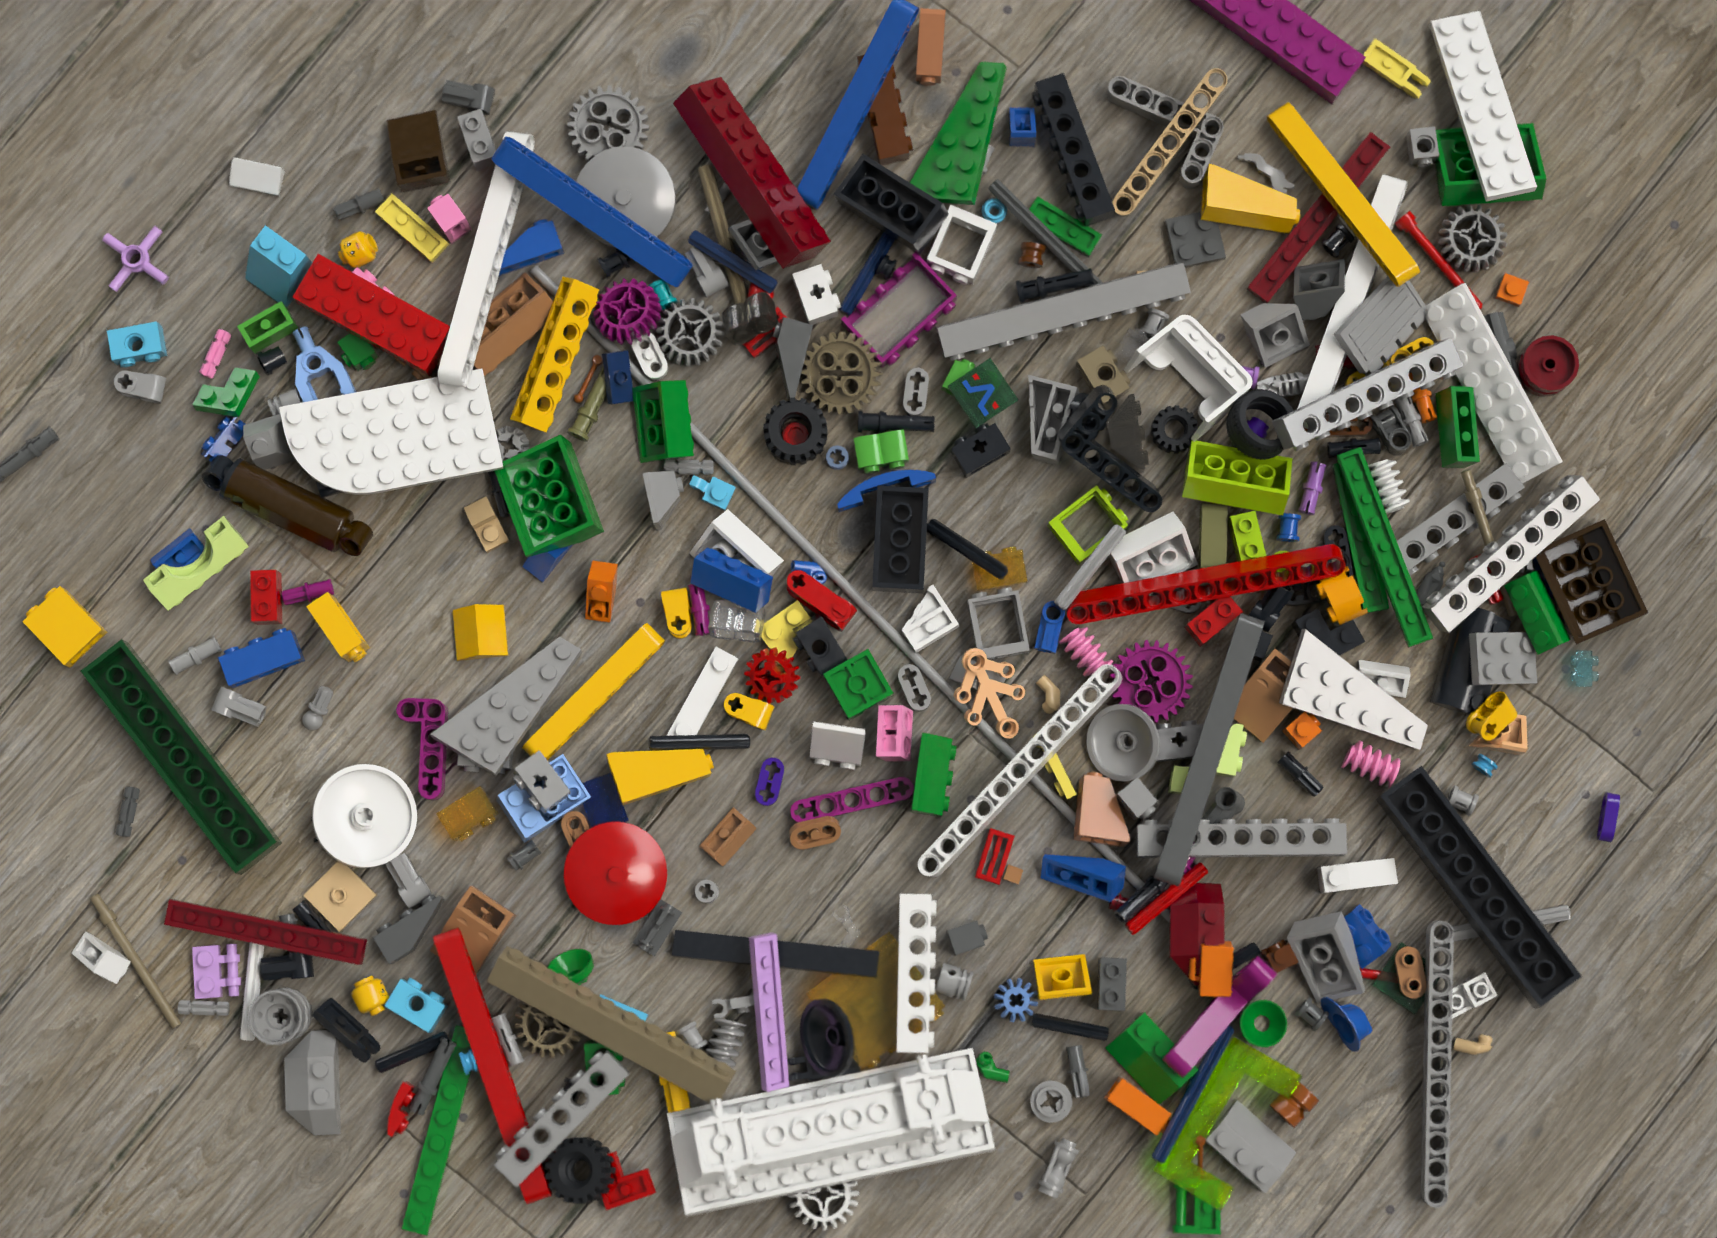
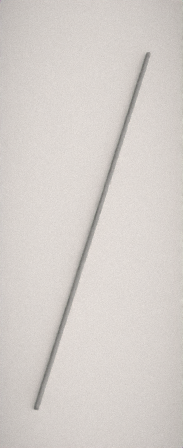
[530,266,1170,923]

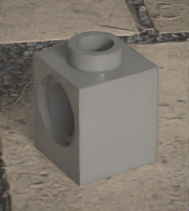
[1406,126,1439,167]

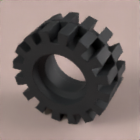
[1151,405,1198,454]

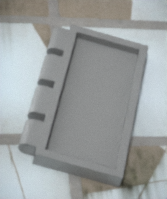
[1334,276,1426,375]

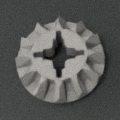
[496,426,529,462]
[1030,1080,1072,1123]

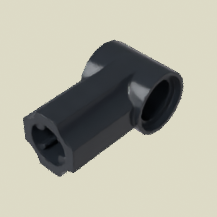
[1248,585,1294,633]
[260,952,314,981]

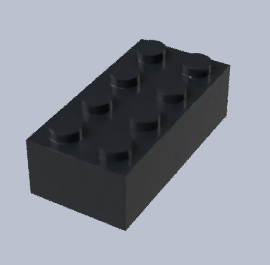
[834,154,949,255]
[872,486,929,594]

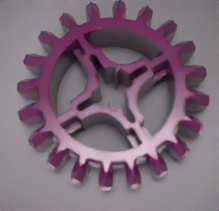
[593,278,662,345]

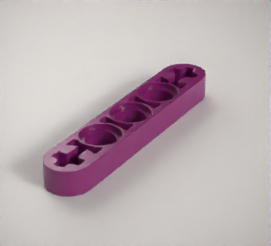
[790,777,914,822]

